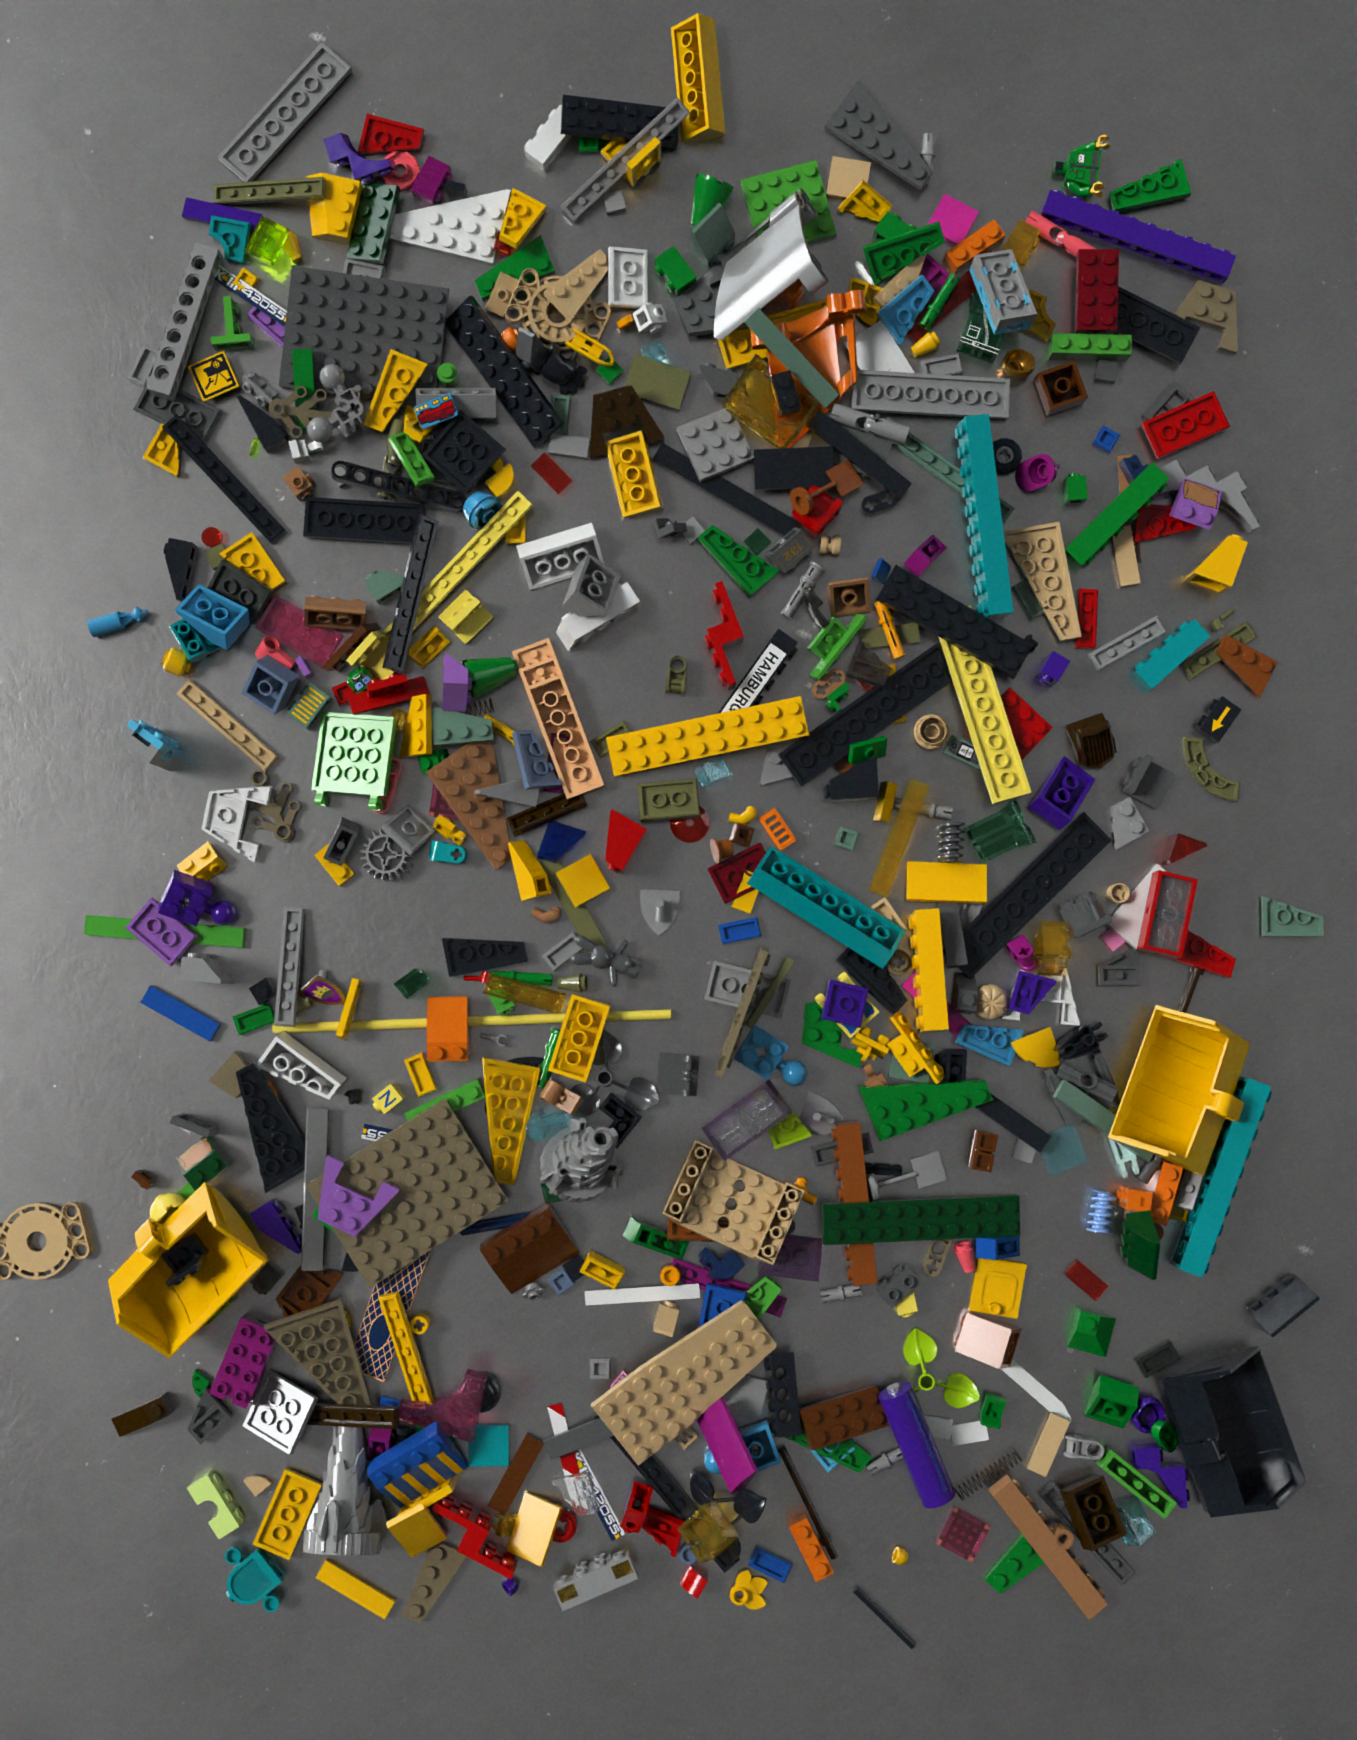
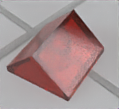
[1160,833,1207,866]

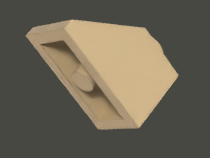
[653,1300,679,1337]

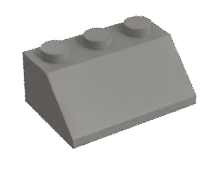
[562,554,621,616]
[180,953,234,984]

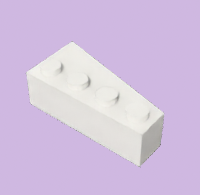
[556,582,640,651]
[256,1031,347,1100]

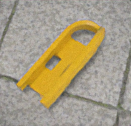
[565,328,614,367]

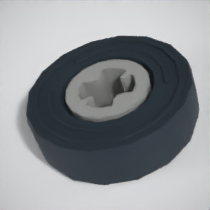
[993,438,1022,474]

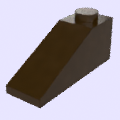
[111,1392,175,1437]

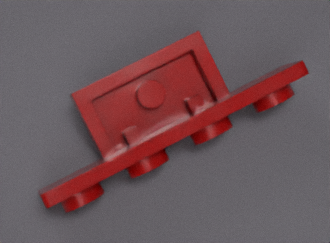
[348,674,429,715]

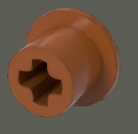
[710,838,734,864]

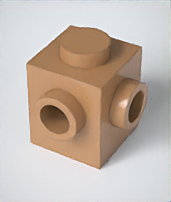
[282,466,315,501]

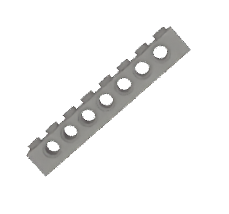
[146,242,222,402]

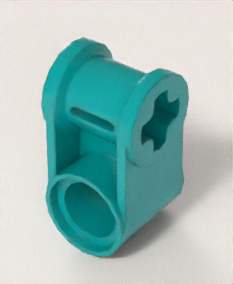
[428,840,468,864]

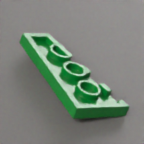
[1109,159,1191,212]
[863,221,945,285]
[697,525,780,597]
[784,1404,872,1473]
[984,1534,1060,1594]

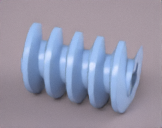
[1086,1189,1118,1233]

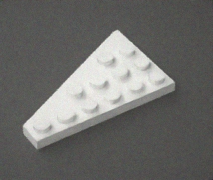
[389,189,511,265]

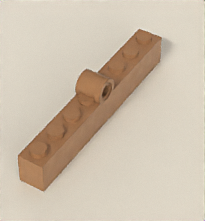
[988,1474,1108,1620]

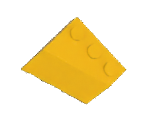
[306,173,363,245]

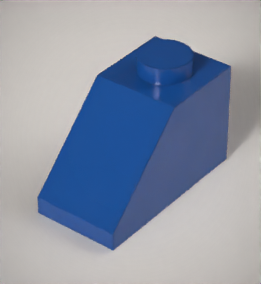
[975,1236,1020,1260]

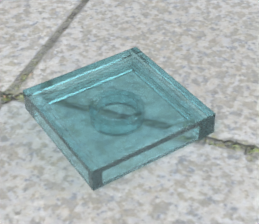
[1041,1125,1088,1176]

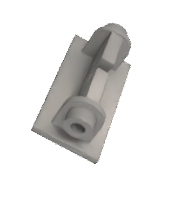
[241,372,280,411]

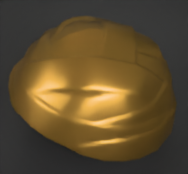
[1002,349,1035,379]

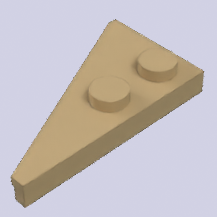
[873,254,927,308]

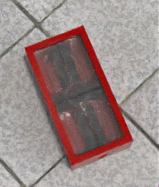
[1137,870,1198,959]

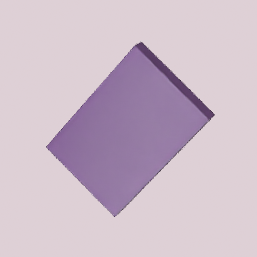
[125,897,198,966]

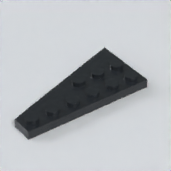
[236,1061,305,1193]

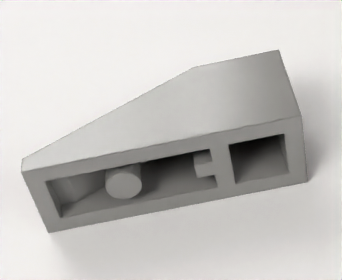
[474,779,540,807]

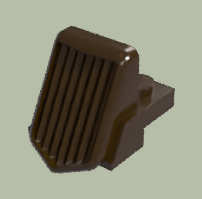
[1065,713,1117,769]

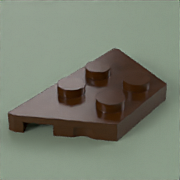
[276,1265,344,1317]

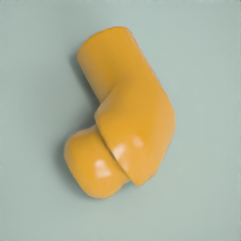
[794,1177,817,1206]

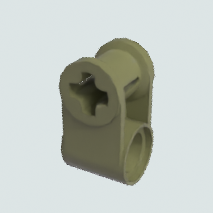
[665,655,687,695]

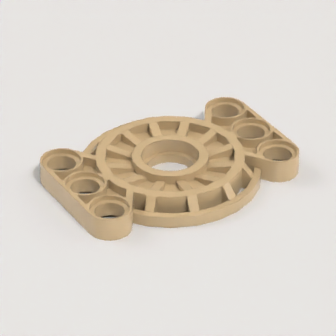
[505,268,611,357]
[0,1201,92,1280]

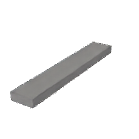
[274,907,305,1027]

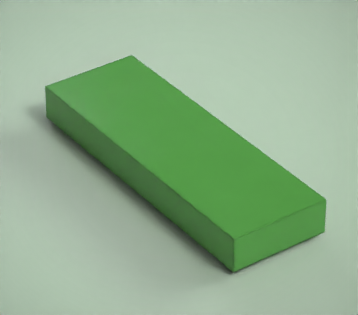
[389,432,435,487]

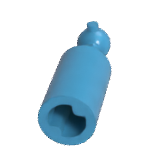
[87,607,148,637]

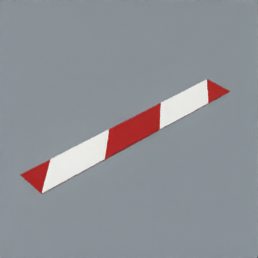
[547,1403,589,1514]

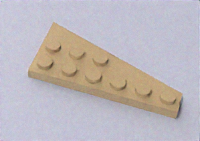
[1004,522,1082,642]

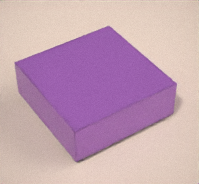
[295,656,314,679]

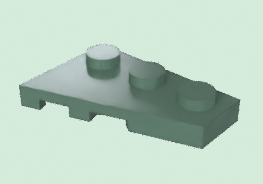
[1261,896,1324,936]

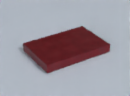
[707,842,766,904]

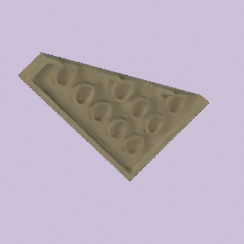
[715,945,771,1078]
[263,1299,371,1405]

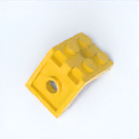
[600,137,661,187]

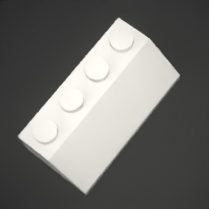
[516,523,604,590]

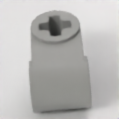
[1063,1434,1104,1460]

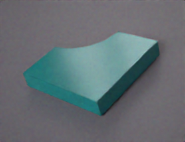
[209,215,251,263]

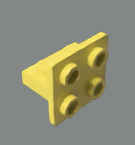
[439,590,493,644]

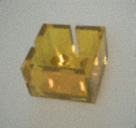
[1034,921,1071,976]
[677,1501,739,1563]

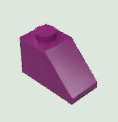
[904,535,947,577]
[369,1428,393,1461]

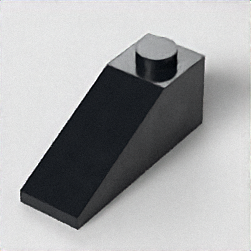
[237,395,289,453]
[164,538,197,603]

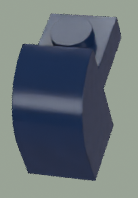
[698,1247,746,1282]

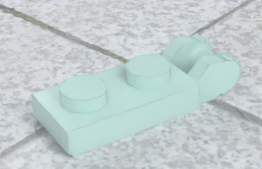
[1107,1135,1140,1179]

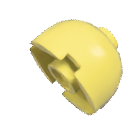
[150,1193,186,1224]

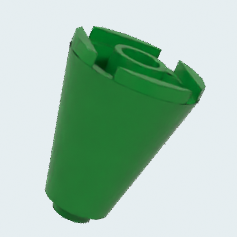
[690,173,734,228]
[461,657,518,699]

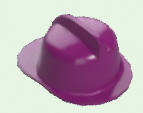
[1015,454,1060,491]

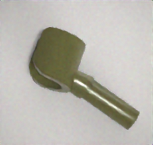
[1210,608,1234,632]

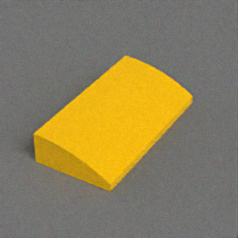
[605,430,664,518]
[548,994,611,1083]

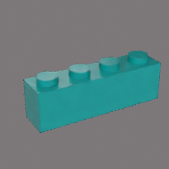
[1132,619,1210,691]

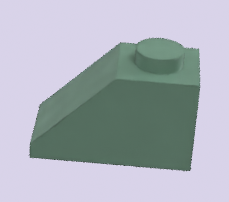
[364,571,404,604]

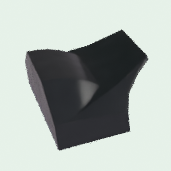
[935,1049,967,1083]

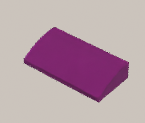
[697,1398,758,1494]

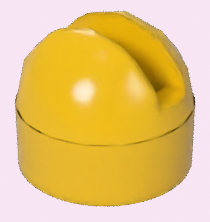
[892,1547,909,1565]

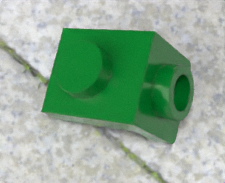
[417,749,450,775]
[980,1393,1006,1429]

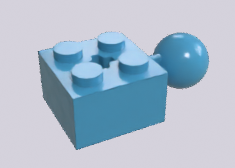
[733,1025,808,1086]
[704,1419,782,1474]

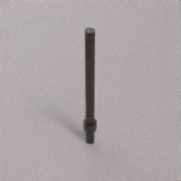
[778,1445,838,1560]

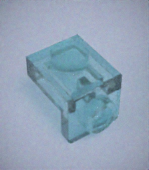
[641,338,667,363]

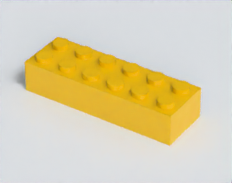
[908,908,949,1033]

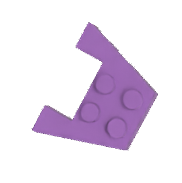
[318,1155,400,1237]

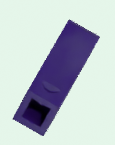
[250,1199,302,1254]

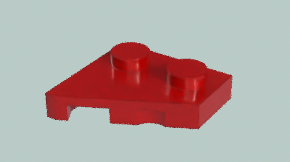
[642,1507,686,1557]

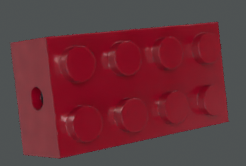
[1074,249,1119,334]

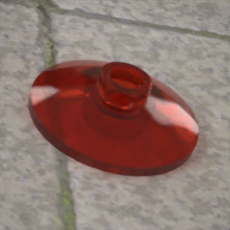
[670,806,709,843]

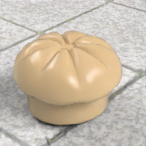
[914,714,949,750]
[976,984,1008,1020]

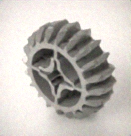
[360,828,414,881]

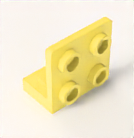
[346,630,407,680]

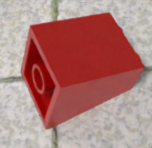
[605,809,647,874]

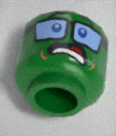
[347,666,376,694]

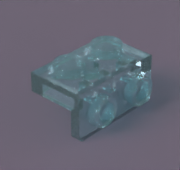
[1116,1497,1156,1546]

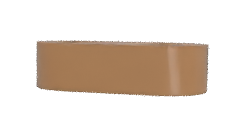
[812,669,846,700]

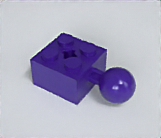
[158,870,236,927]

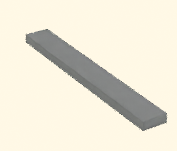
[560,97,690,222]
[301,1108,328,1271]

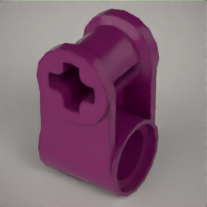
[1006,935,1038,972]

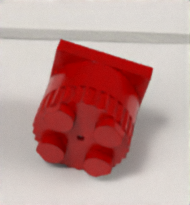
[792,485,843,540]

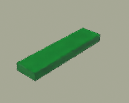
[292,349,316,430]

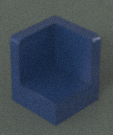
[1118,455,1148,484]

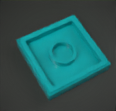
[468,1424,509,1467]

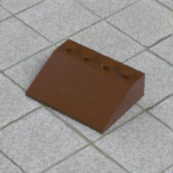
[480,1202,580,1295]

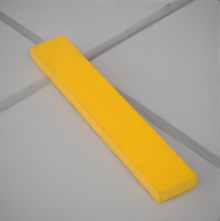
[378,1291,435,1409]

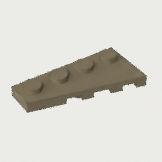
[402,1541,467,1623]

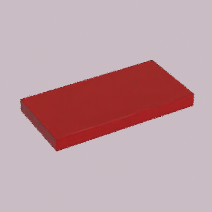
[1141,391,1230,459]

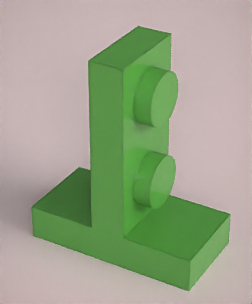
[211,296,254,350]

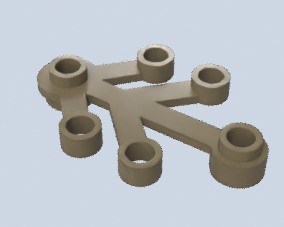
[268,386,332,438]
[247,770,301,842]

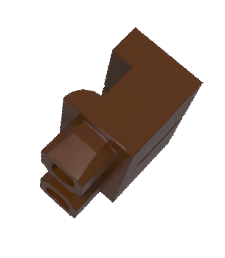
[968,1130,998,1173]

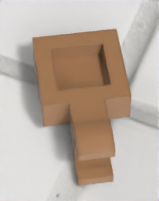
[862,1063,888,1087]

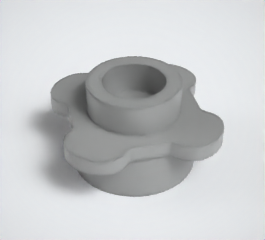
[523,1283,545,1300]

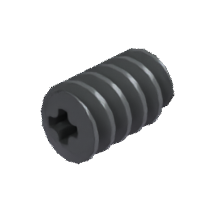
[938,822,965,863]

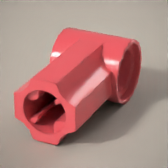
[255,636,296,669]

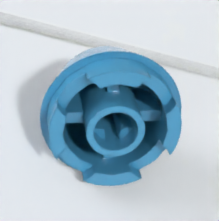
[463,491,503,530]

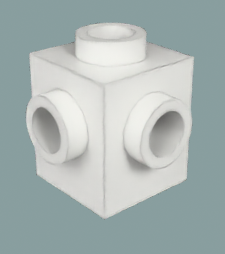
[633,302,668,333]

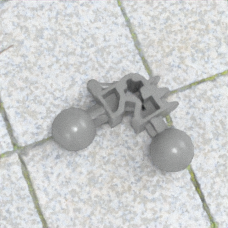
[307,364,364,442]

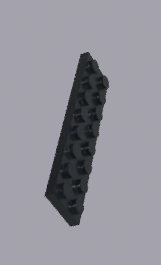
[445,296,564,448]
[876,565,1033,679]

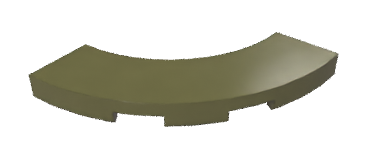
[1182,737,1240,802]

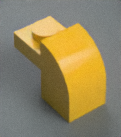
[485,458,515,501]

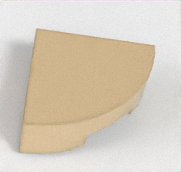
[243,1475,272,1497]

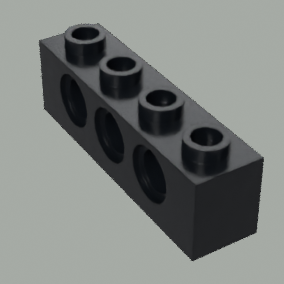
[764,1352,801,1438]

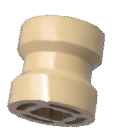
[819,534,841,555]
[1106,883,1130,904]

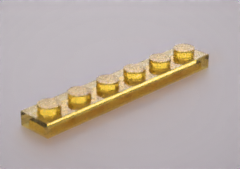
[869,779,930,897]

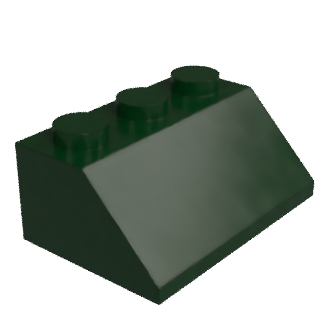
[1120,1210,1160,1280]

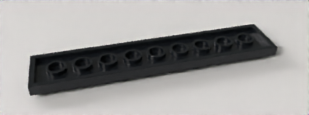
[778,642,952,788]
[943,812,1112,979]

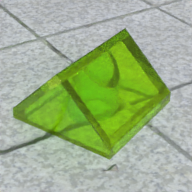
[245,216,290,266]

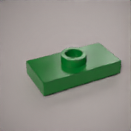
[848,736,887,765]

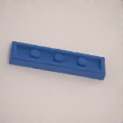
[140,985,220,1041]

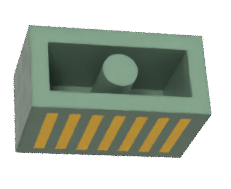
[287,683,333,730]

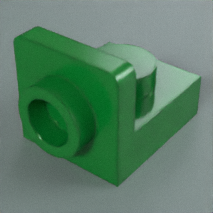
[825,682,850,713]

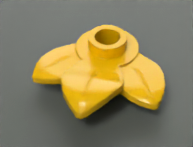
[730,1570,767,1610]

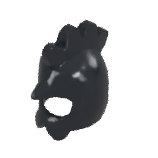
[540,342,587,395]

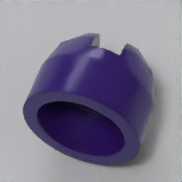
[501,1577,519,1596]

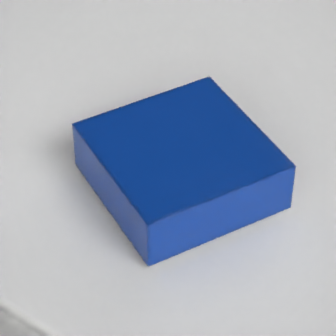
[1092,425,1120,453]

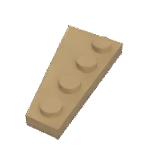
[543,249,608,323]

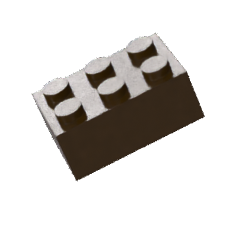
[1059,1475,1127,1551]

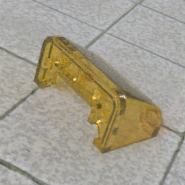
[722,354,819,448]

